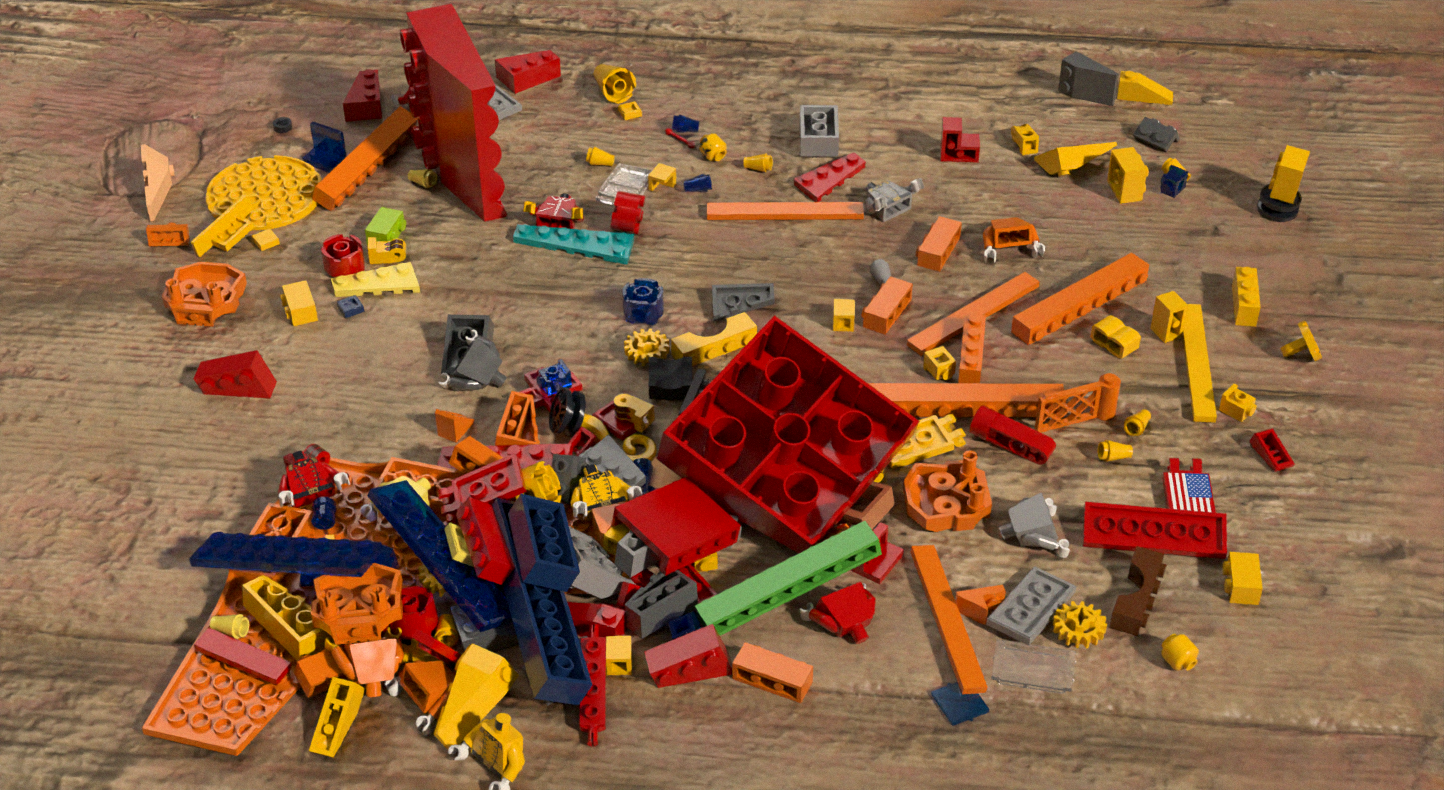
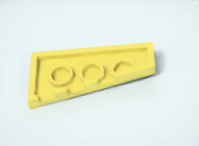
[331,262,420,297]

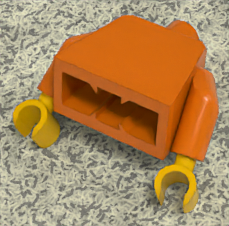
[324,627,404,697]

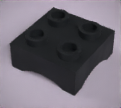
[648,357,692,399]

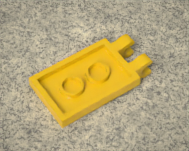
[889,414,966,469]

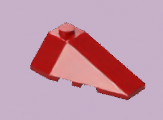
[567,601,628,637]

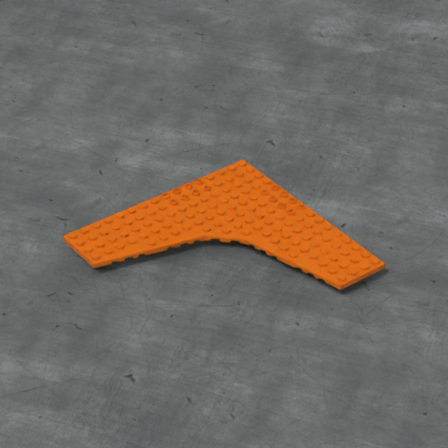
[142,457,631,756]

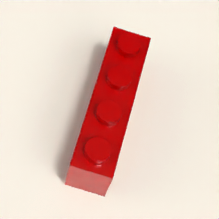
[456,497,515,585]

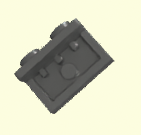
[1133,117,1180,152]
[552,454,587,502]

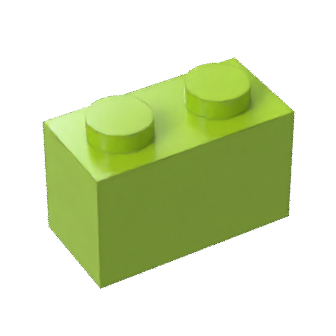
[365,207,406,246]

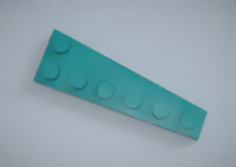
[513,224,634,265]

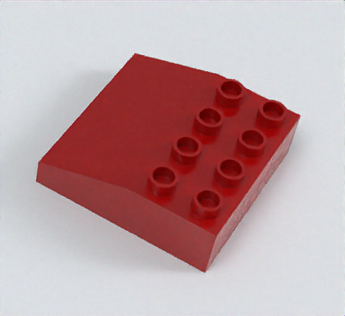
[399,4,508,222]
[656,315,920,553]

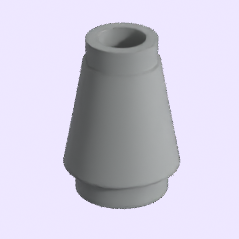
[870,259,892,285]

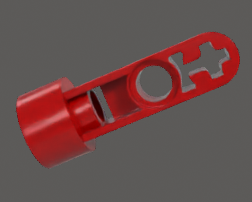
[969,405,1056,465]

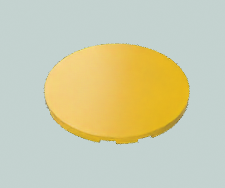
[205,155,322,230]

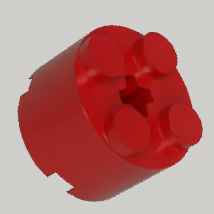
[610,191,646,235]
[321,234,365,277]
[389,586,439,641]

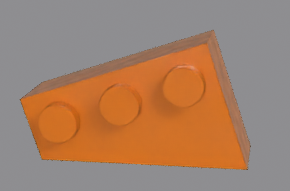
[495,391,540,445]

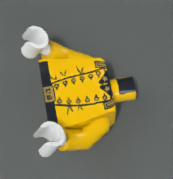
[570,464,642,522]
[448,713,525,790]

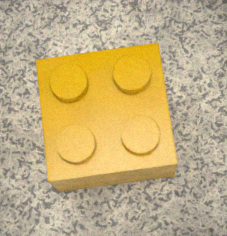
[1268,145,1310,204]
[1107,147,1149,204]

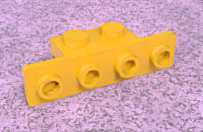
[191,194,254,257]

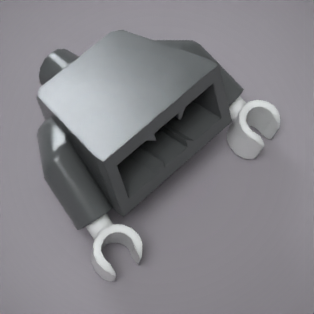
[438,330,507,390]

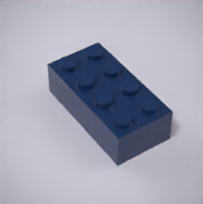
[508,494,580,592]

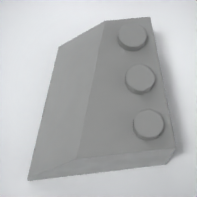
[569,527,636,599]

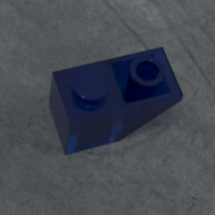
[668,611,701,640]

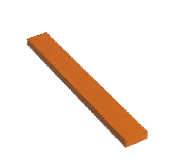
[707,202,864,220]
[907,272,1040,356]
[910,545,988,695]

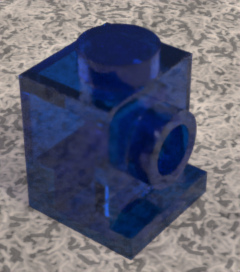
[1160,165,1188,198]
[536,359,572,396]

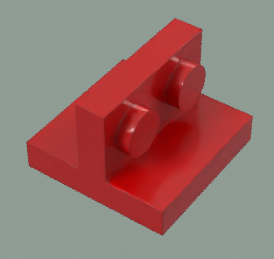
[850,522,904,584]

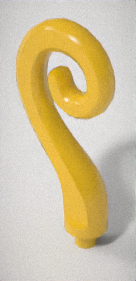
[581,413,657,467]

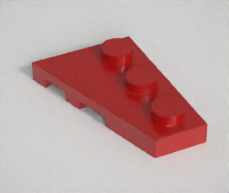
[412,629,462,666]

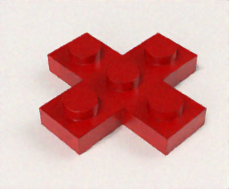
[520,367,582,412]

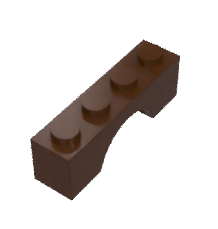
[1109,546,1167,636]

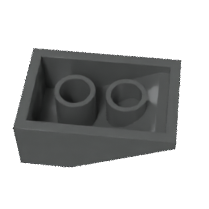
[1058,51,1119,106]
[441,314,494,375]
[450,600,519,653]

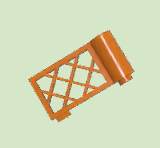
[1034,373,1121,433]

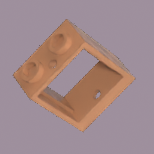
[835,481,895,529]

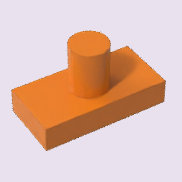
[146,222,190,246]

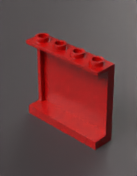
[611,477,741,576]

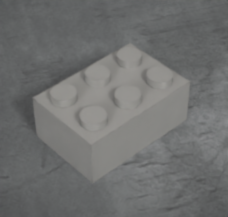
[800,105,839,157]

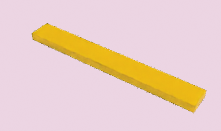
[1182,304,1217,423]

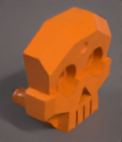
[162,262,247,327]
[903,450,992,532]
[311,563,403,645]

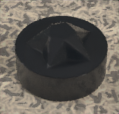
[273,117,292,133]

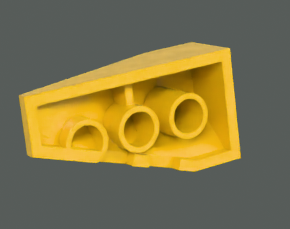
[1034,142,1117,177]
[434,644,519,750]

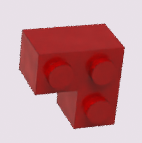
[940,117,980,163]

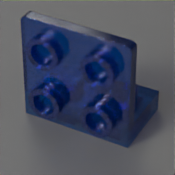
[303,122,347,173]

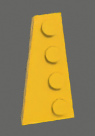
[242,575,335,661]

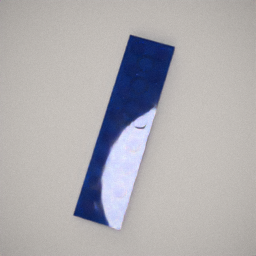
[367,480,513,632]
[189,532,383,577]

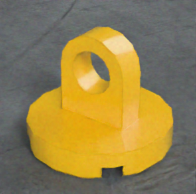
[1280,320,1322,361]

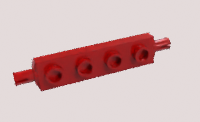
[580,624,606,747]

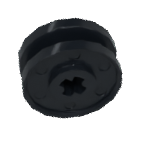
[1257,184,1302,222]
[549,388,586,437]

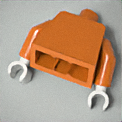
[983,217,1045,263]
[385,660,457,736]

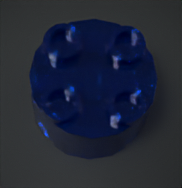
[622,278,664,325]

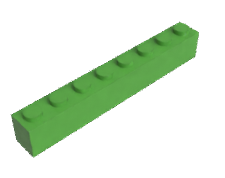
[695,521,882,636]

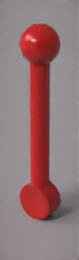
[665,128,695,149]

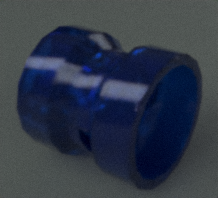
[311,497,336,530]

